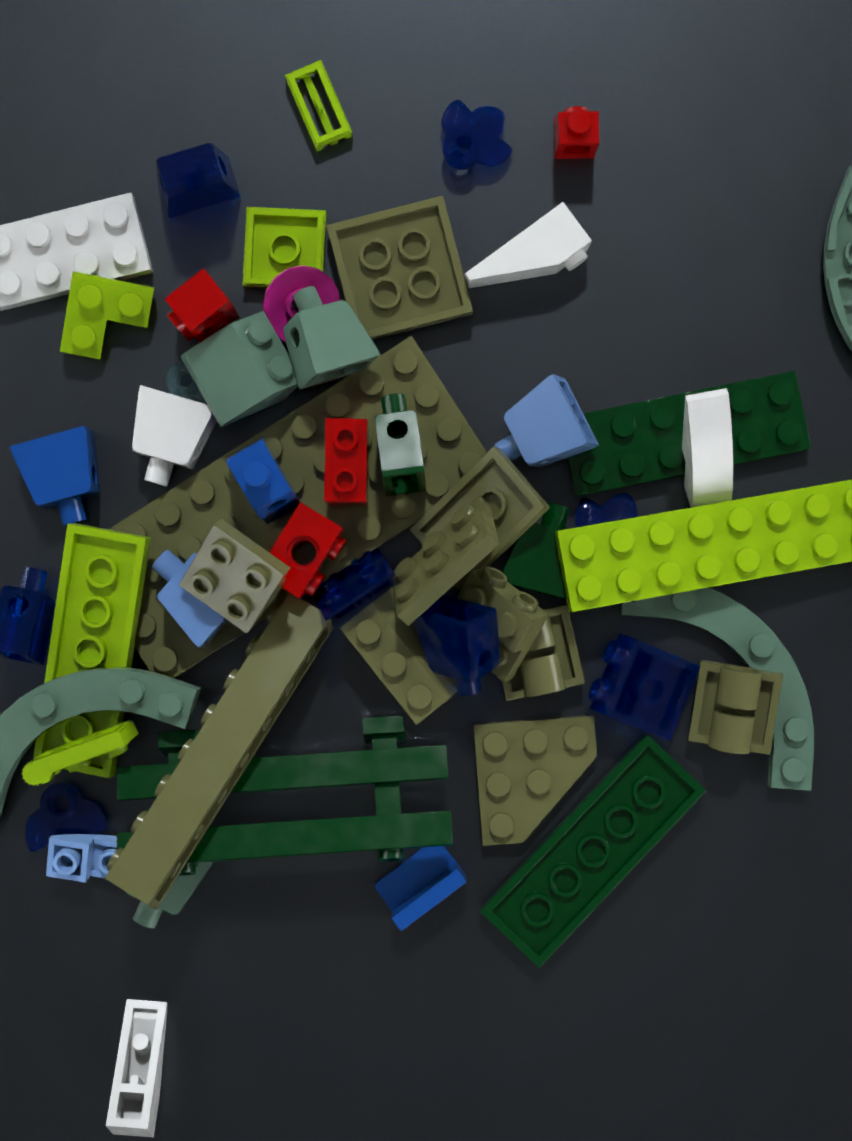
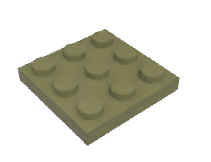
[326,195,473,340]

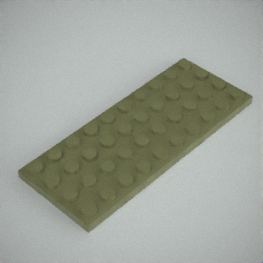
[109,335,487,679]

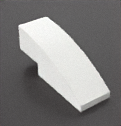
[682,388,733,507]

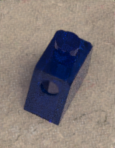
[156,143,241,218]
[0,567,55,665]
[414,595,500,696]

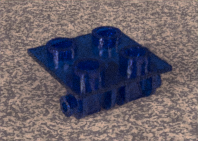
[313,548,396,621]

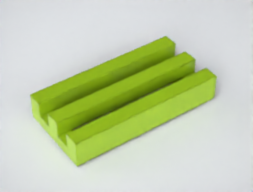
[285,60,353,152]

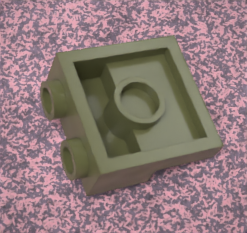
[445,566,549,682]

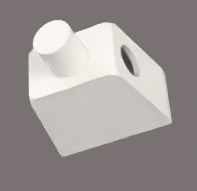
[132,385,217,487]

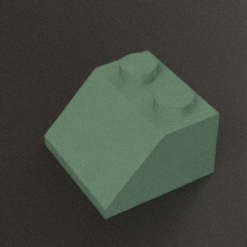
[181,311,298,427]

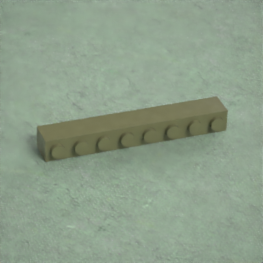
[105,593,334,910]

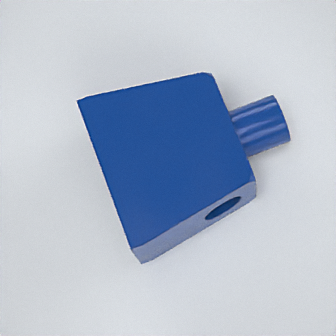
[9,426,100,527]
[226,438,301,525]

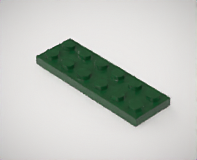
[566,370,812,498]
[480,733,706,968]

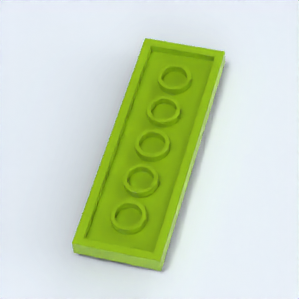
[33,523,151,778]

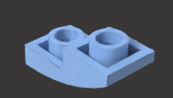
[46,834,117,883]

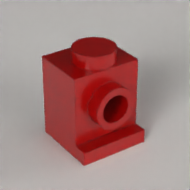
[554,106,600,159]

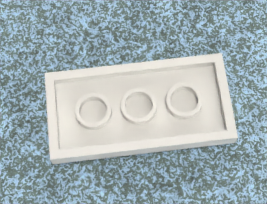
[0,192,153,311]

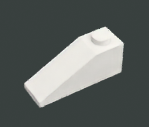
[465,202,592,289]
[106,999,168,1138]

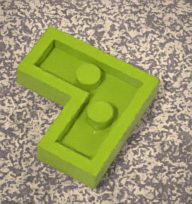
[60,271,154,359]

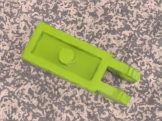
[21,720,139,787]

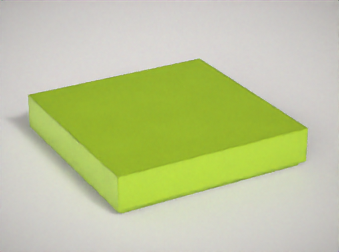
[242,207,327,290]

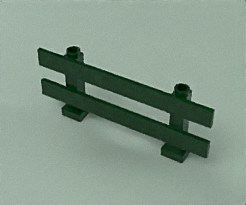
[117,716,453,876]

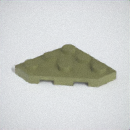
[473,715,597,846]

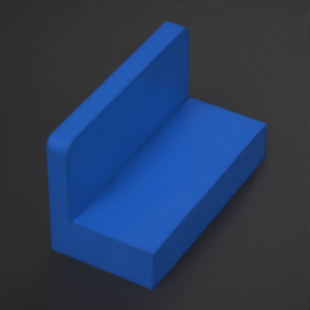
[374,846,467,931]

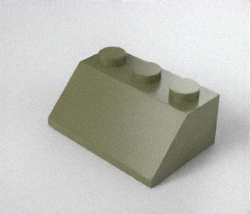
[340,586,479,725]

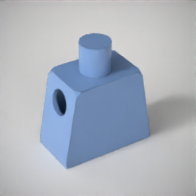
[495,374,599,467]
[152,549,228,648]

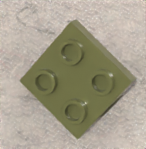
[179,518,290,633]
[501,605,585,701]
[688,660,783,755]

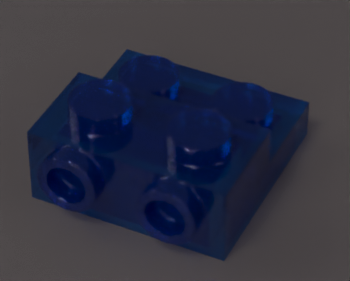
[589,634,700,741]

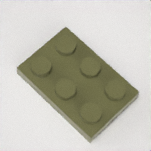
[410,446,550,590]
[393,496,499,626]

